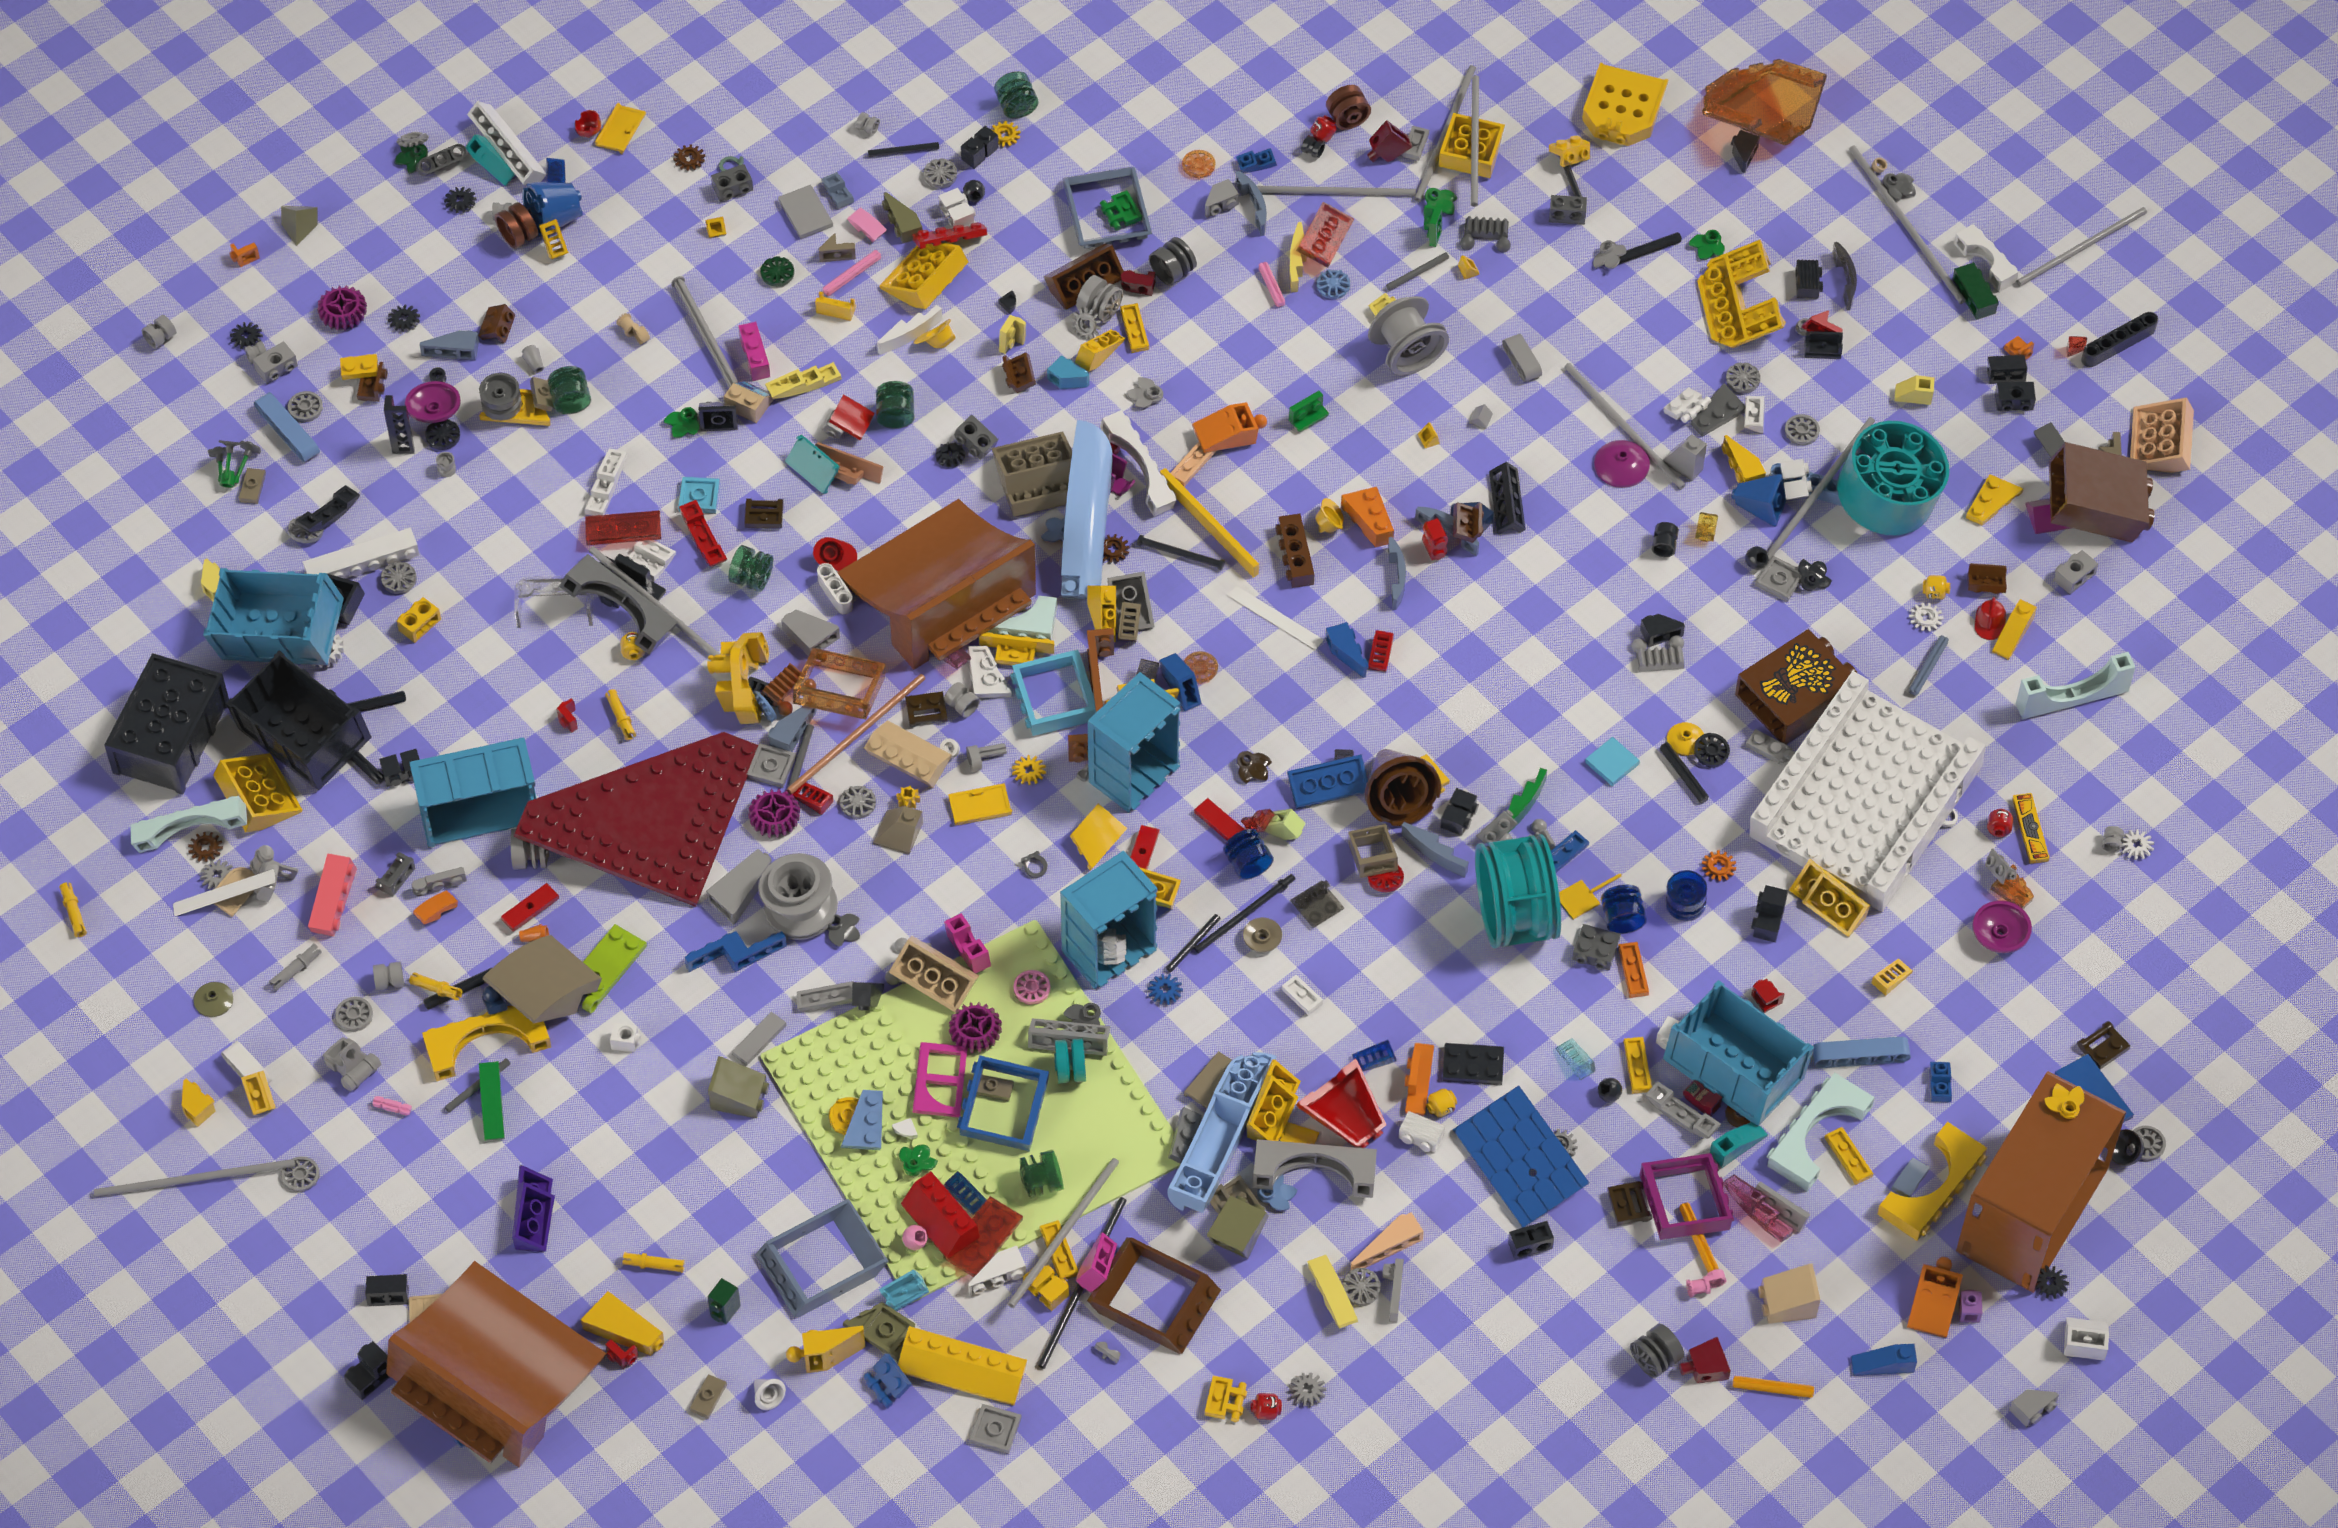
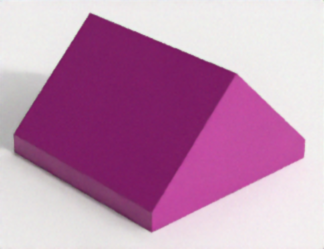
[2025,499,2071,534]

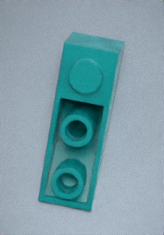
[465,134,515,186]
[1710,1122,1768,1168]

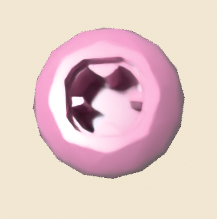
[902,1225,928,1251]

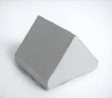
[1469,404,1493,428]

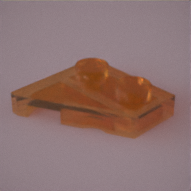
[1990,864,2034,909]

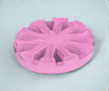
[1014,970,1050,1005]

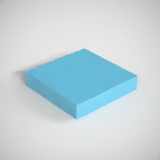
[678,477,720,514]
[1585,737,1640,786]

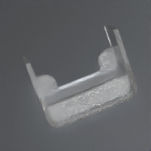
[514,575,593,628]

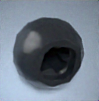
[963,180,985,202]
[1745,546,1769,570]
[1597,1077,1622,1102]

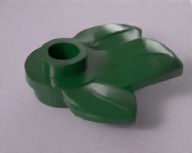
[394,144,428,174]

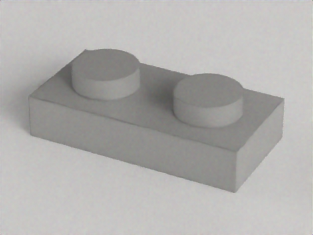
[1402,126,1430,161]

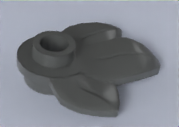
[1883,173,1916,201]
[827,914,860,947]
[1064,1003,1101,1034]

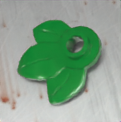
[1425,188,1458,215]
[1689,229,1725,260]
[664,407,700,438]
[899,1144,938,1176]

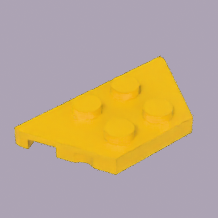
[479,389,551,426]

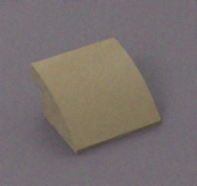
[992,431,1072,517]
[483,935,602,1023]

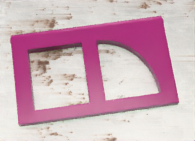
[912,1042,968,1117]

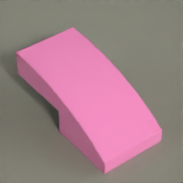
[847,208,887,243]

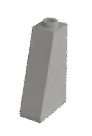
[706,849,772,925]

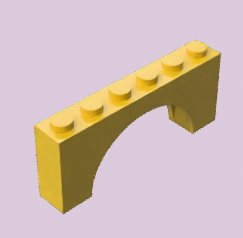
[422,1005,551,1081]
[1877,1121,1987,1241]

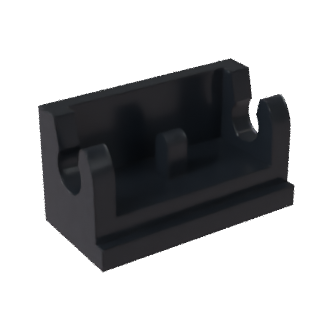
[1804,331,1843,359]
[1987,355,2028,384]
[365,1274,409,1306]

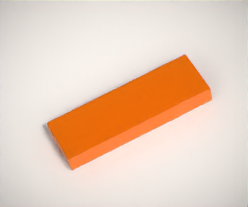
[1618,942,1649,998]

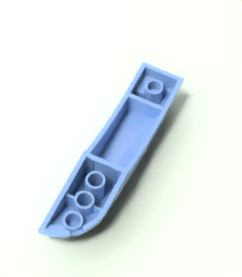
[1061,420,1112,599]
[1168,1052,1277,1213]

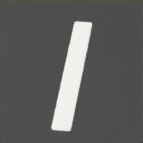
[1228,586,1324,649]
[173,869,275,916]

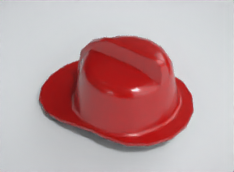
[813,537,858,571]
[1974,597,2007,640]

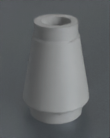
[522,345,544,373]

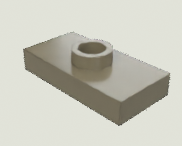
[530,377,554,412]
[239,468,266,504]
[977,1075,1014,1101]
[690,1374,727,1419]

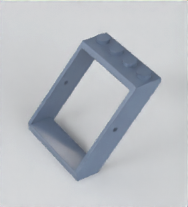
[1063,167,1152,248]
[755,1199,889,1317]

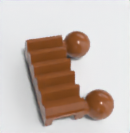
[761,663,816,716]

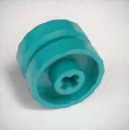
[1054,1038,1086,1084]

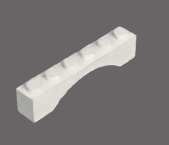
[1100,410,1176,517]

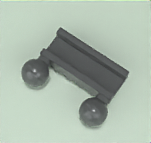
[1460,216,1511,252]

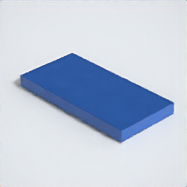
[1287,754,1368,809]
[2055,1054,2134,1123]

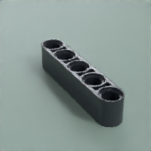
[2081,312,2158,367]

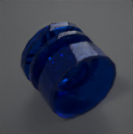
[1223,828,1274,880]
[1665,870,1708,921]
[1600,884,1647,934]

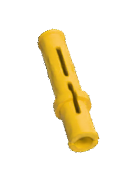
[605,689,636,740]
[59,882,87,937]
[409,972,462,1001]
[622,1252,685,1273]

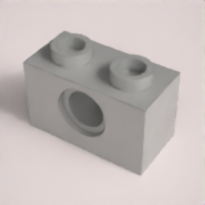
[253,341,298,384]
[2054,550,2098,594]

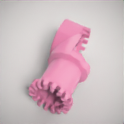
[1686,1269,1727,1298]

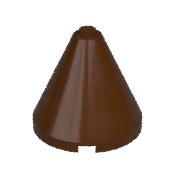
[1365,749,1441,826]

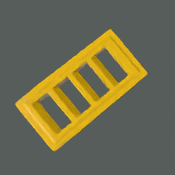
[539,219,569,259]
[1871,958,1913,996]

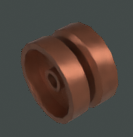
[1326,85,1371,130]
[495,202,538,249]

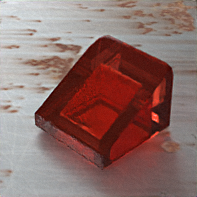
[2066,336,2087,357]

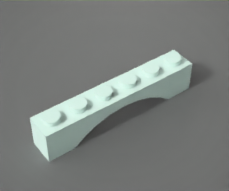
[130,796,247,853]

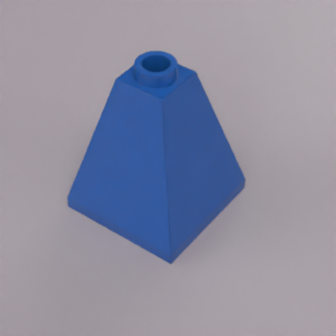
[1732,474,1787,527]

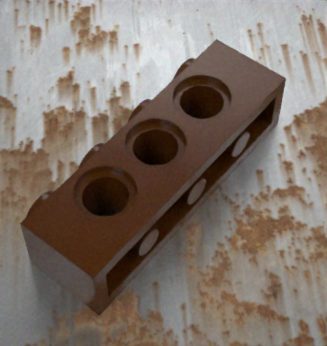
[1275,513,1315,588]

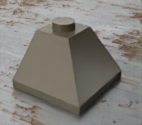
[873,806,923,855]

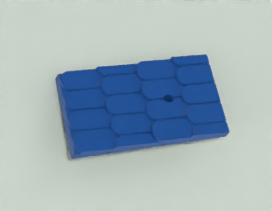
[1452,1085,1590,1228]

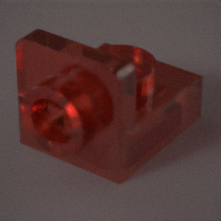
[1241,809,1275,833]

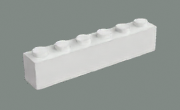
[467,101,547,185]
[303,527,419,579]

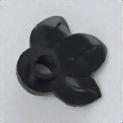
[1798,559,1832,591]

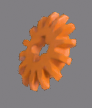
[1702,850,1737,881]

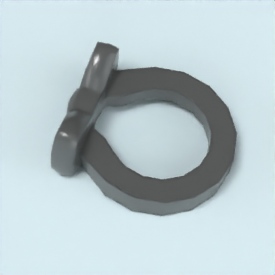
[1021,851,1048,878]

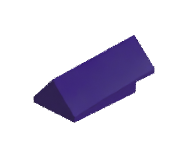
[512,1165,555,1252]

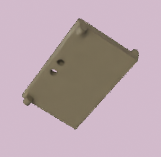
[1184,1051,1232,1108]

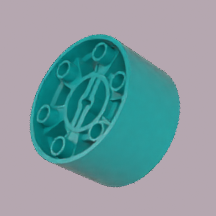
[1837,421,1949,535]

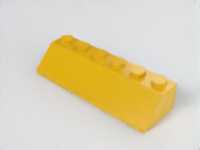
[898,1326,1027,1406]

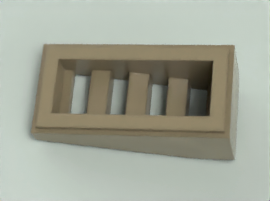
[1118,602,1141,642]

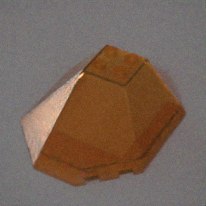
[1702,59,1827,145]

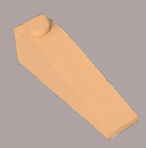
[1350,1212,1424,1271]

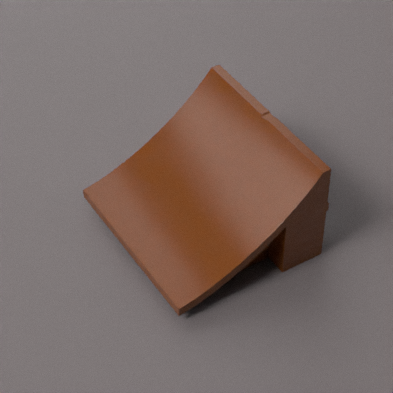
[837,499,1036,670]
[387,1261,606,1468]

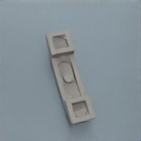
[1645,1082,1721,1139]

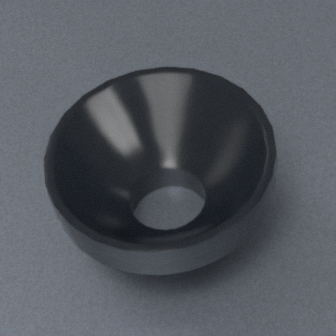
[2112,1129,2144,1166]

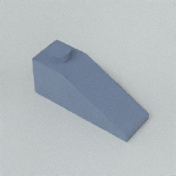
[419,330,479,360]
[768,700,817,752]

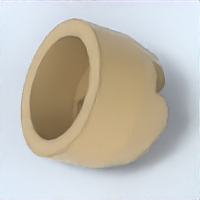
[1871,157,1887,173]

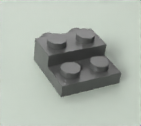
[1572,924,1621,970]

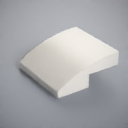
[628,536,676,582]

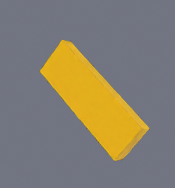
[1120,303,1149,353]
[1623,1037,1652,1094]
[1824,1127,1874,1185]
[1039,1220,1079,1280]

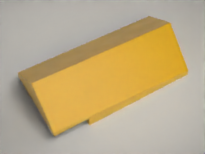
[1789,859,1870,937]
[1139,867,1181,909]
[1247,1059,1301,1141]

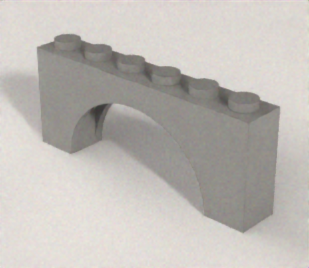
[1253,1139,1377,1198]

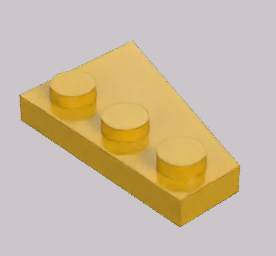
[1966,474,2023,526]

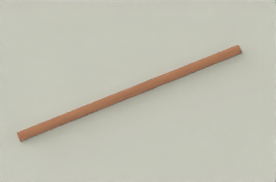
[786,674,925,795]

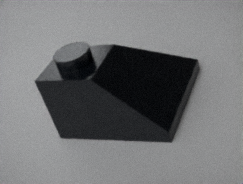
[698,402,738,432]

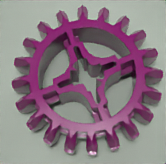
[317,285,367,331]
[748,788,801,838]
[949,1002,1002,1053]

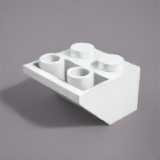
[2064,1317,2109,1361]

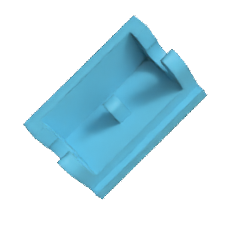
[879,1269,929,1311]

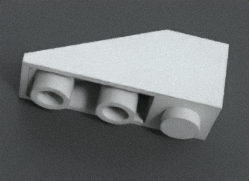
[968,1245,1026,1295]

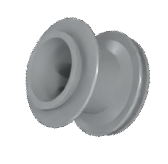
[1368,296,1449,376]
[758,853,838,940]

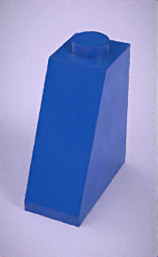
[1159,653,1202,711]

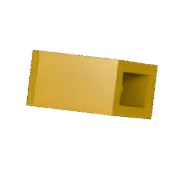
[182,1078,216,1127]

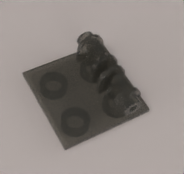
[1290,880,1344,928]

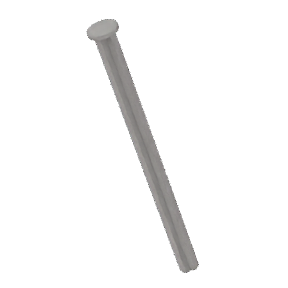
[671,276,738,388]

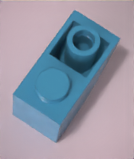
[1047,355,1090,389]

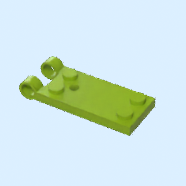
[582,924,647,1013]

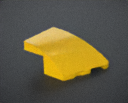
[1070,803,1127,871]

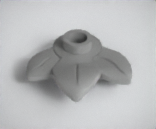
[1593,240,1626,269]
[1127,377,1163,408]

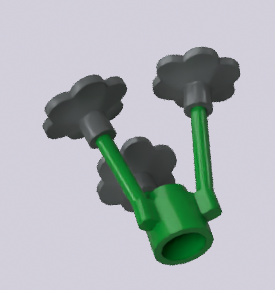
[208,440,261,488]

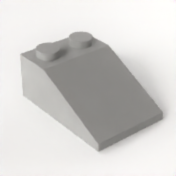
[1107,571,1155,634]

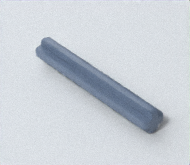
[1909,635,1949,696]

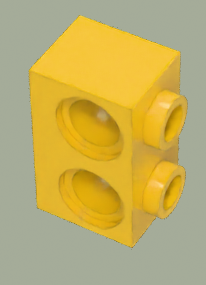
[396,597,441,643]

